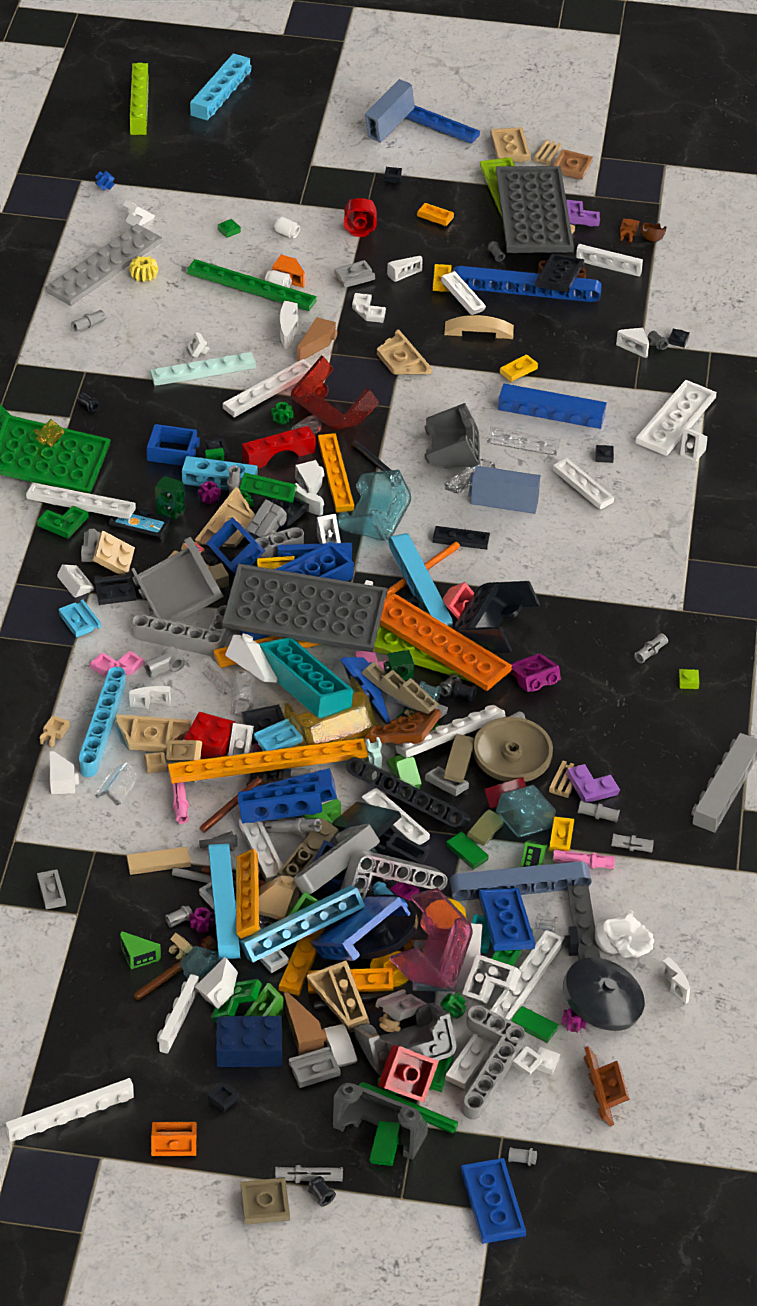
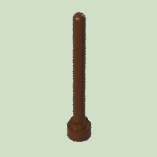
[134,936,218,1000]

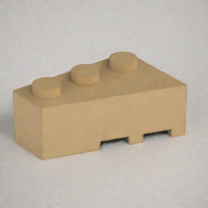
[306,960,370,1033]

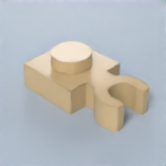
[40,715,70,748]

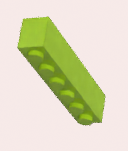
[130,63,149,135]

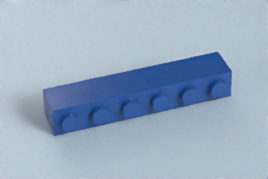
[498,383,607,429]

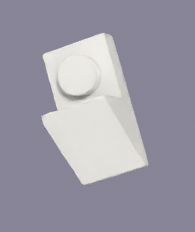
[123,199,155,226]
[228,723,254,756]

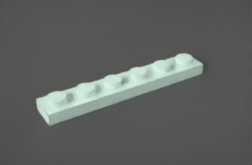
[150,352,256,386]

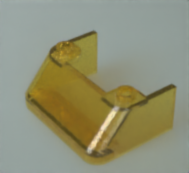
[284,677,377,747]

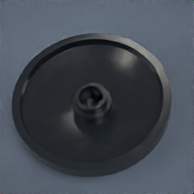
[353,894,418,959]
[563,957,645,1031]

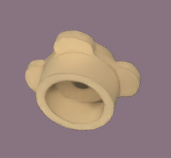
[379,1013,401,1032]

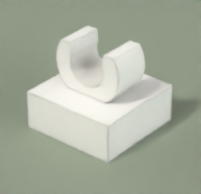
[187,332,210,358]

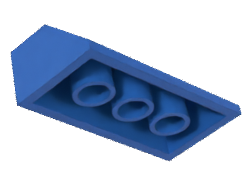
[274,541,354,582]

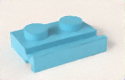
[59,600,101,638]
[254,718,303,751]

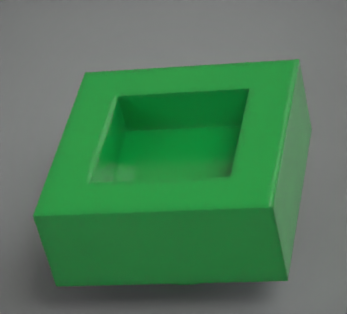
[218,219,241,238]
[205,448,224,461]

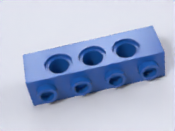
[252,768,337,802]
[238,781,323,824]

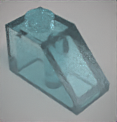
[180,946,221,981]

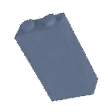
[365,79,415,143]
[468,465,541,514]

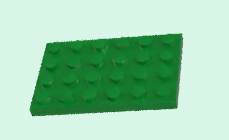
[0,415,110,494]

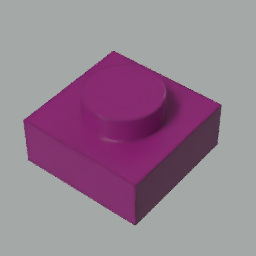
[390,882,419,901]

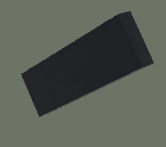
[433,526,490,550]

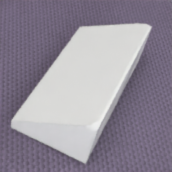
[57,565,95,597]

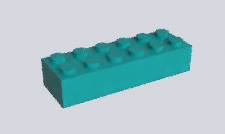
[259,637,353,718]

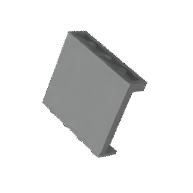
[132,537,224,622]

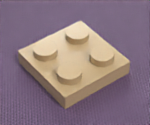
[93,531,135,575]

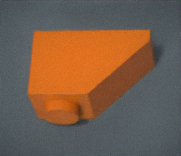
[273,254,305,288]

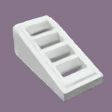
[387,256,422,282]

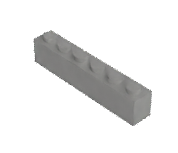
[691,733,757,833]

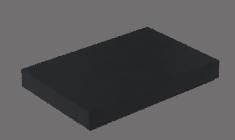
[332,801,401,838]

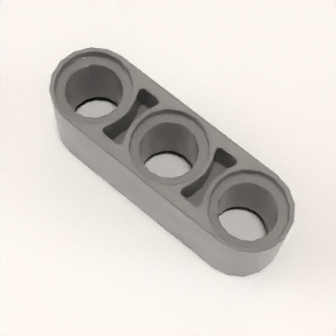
[255,527,304,561]

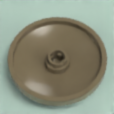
[473,717,553,782]

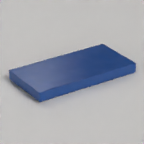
[478,888,536,951]
[460,1158,526,1244]

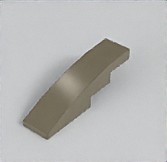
[362,661,439,714]

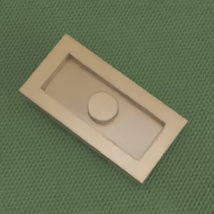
[166,740,202,761]

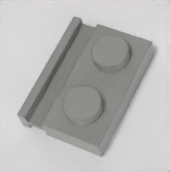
[334,260,375,288]
[376,989,427,1021]
[289,1047,341,1088]

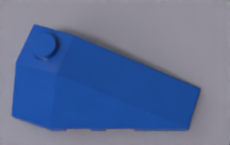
[340,657,391,725]

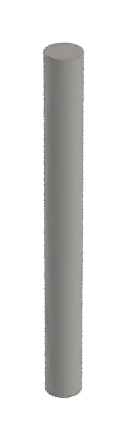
[172,867,236,889]

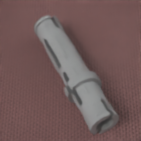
[264,818,322,834]
[275,1165,343,1183]

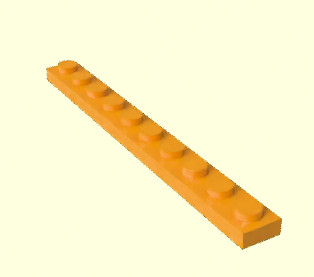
[168,738,368,784]

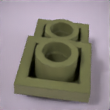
[467,809,506,846]

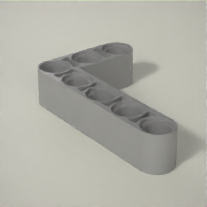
[132,605,232,656]
[293,824,380,895]
[340,850,447,900]
[463,1005,525,1119]

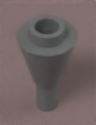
[199,831,238,851]

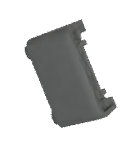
[424,403,481,467]
[353,1002,456,1076]
[333,1083,428,1160]

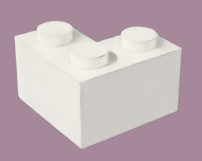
[462,954,521,1005]

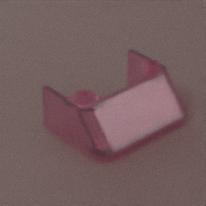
[390,887,473,989]

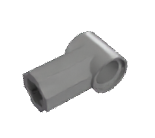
[81,529,100,562]
[144,646,185,677]

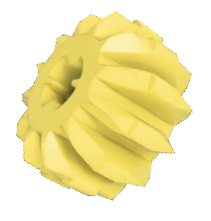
[129,256,158,282]

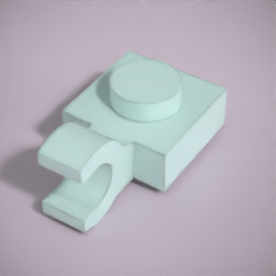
[365,737,382,769]

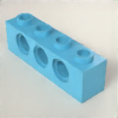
[182,456,258,490]

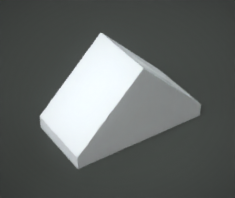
[616,328,649,358]
[317,514,341,544]

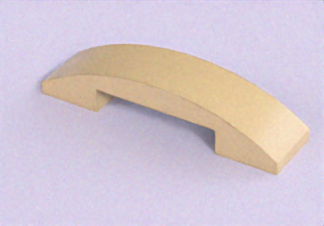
[445,315,514,339]

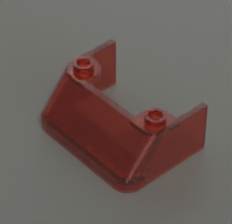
[291,355,379,430]

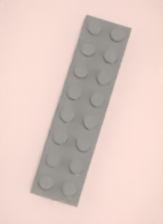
[46,224,162,306]

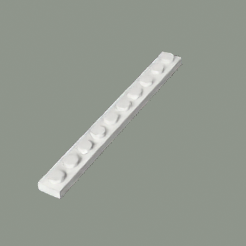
[445,930,565,1089]

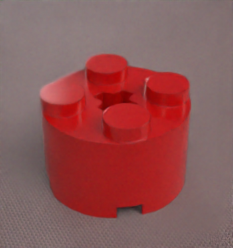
[343,198,377,237]

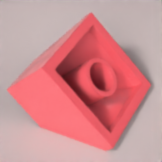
[442,582,475,619]

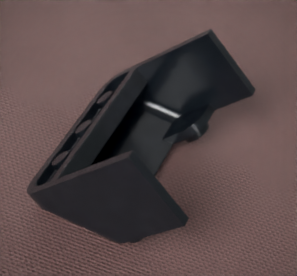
[454,581,540,653]

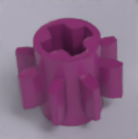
[198,481,221,504]
[190,907,215,933]
[561,1007,587,1033]

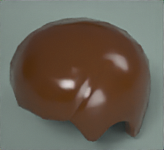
[640,223,667,242]

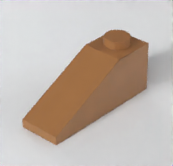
[297,317,337,361]
[284,992,327,1055]

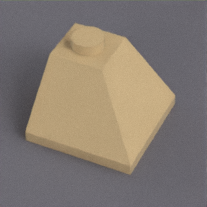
[259,875,299,920]

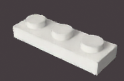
[441,271,486,315]

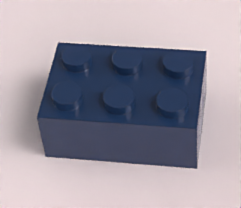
[217,1016,282,1067]

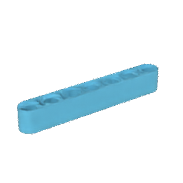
[388,533,453,629]
[79,667,126,777]
[208,843,240,960]

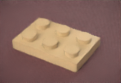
[491,127,530,162]

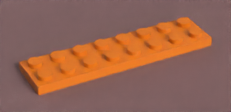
[380,593,512,691]

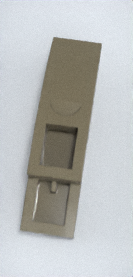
[277,818,339,878]

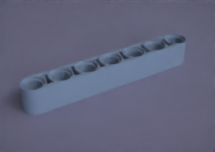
[449,861,592,901]

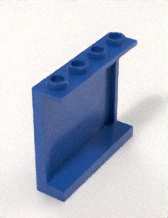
[310,897,411,961]

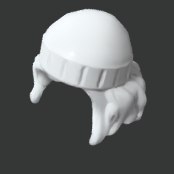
[595,910,655,958]

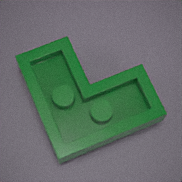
[37,506,89,539]
[211,979,262,1023]

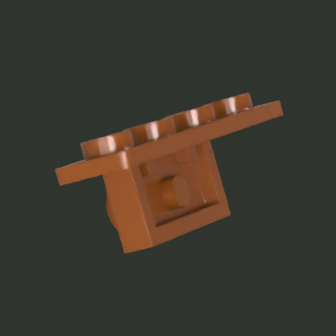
[584,1046,630,1126]

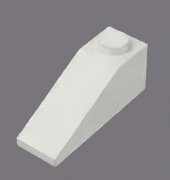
[225,633,277,683]

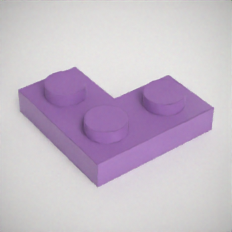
[566,200,600,226]
[566,764,620,803]

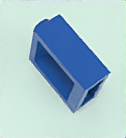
[147,424,200,466]
[207,517,266,574]

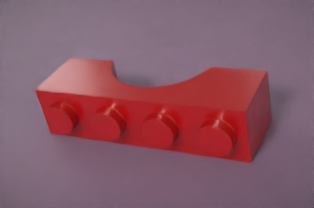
[242,426,316,468]

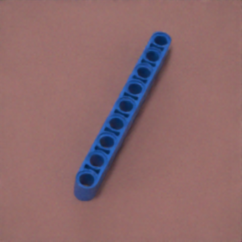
[453,266,602,302]

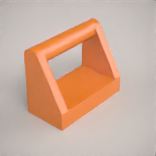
[151,1122,197,1156]

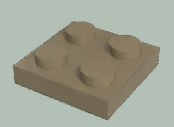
[241,1178,290,1225]

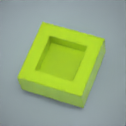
[679,669,699,689]

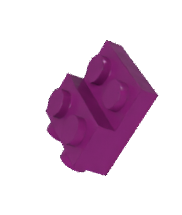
[509,653,561,692]

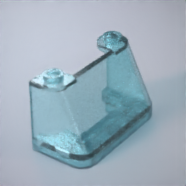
[337,469,411,541]

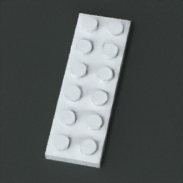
[636,380,717,456]

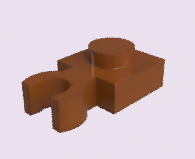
[620,218,640,242]

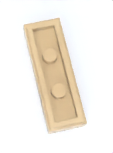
[127,847,191,875]

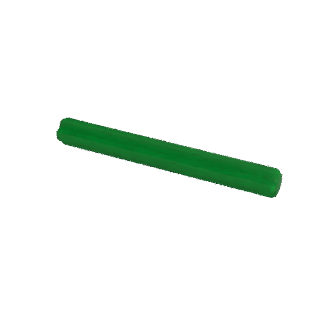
[359,1082,458,1133]

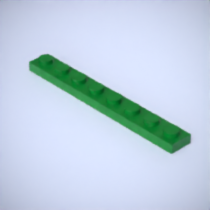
[187,259,317,311]

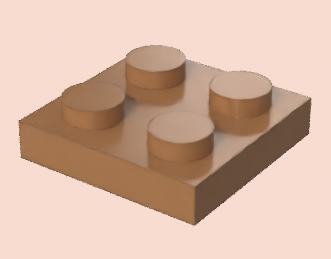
[553,149,593,180]

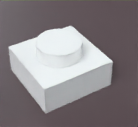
[536,1047,560,1075]

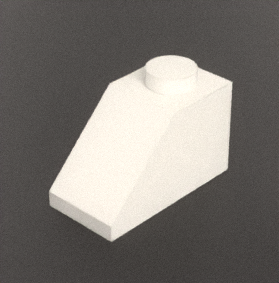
[680,427,708,462]
[295,460,324,494]
[50,751,79,794]
[195,957,238,1009]

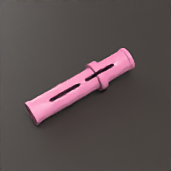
[173,782,189,824]
[553,849,615,869]

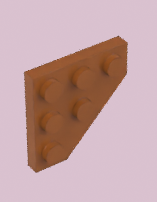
[366,709,441,744]

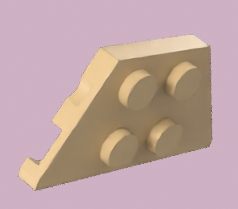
[377,330,432,374]
[195,487,255,548]
[116,714,191,753]

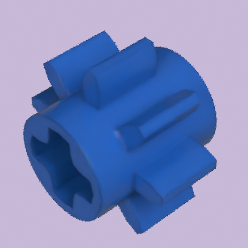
[95,171,115,191]

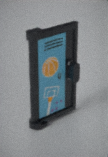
[109,508,171,539]

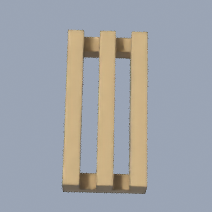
[534,140,561,165]
[549,761,579,798]

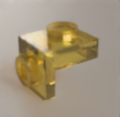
[33,419,65,447]

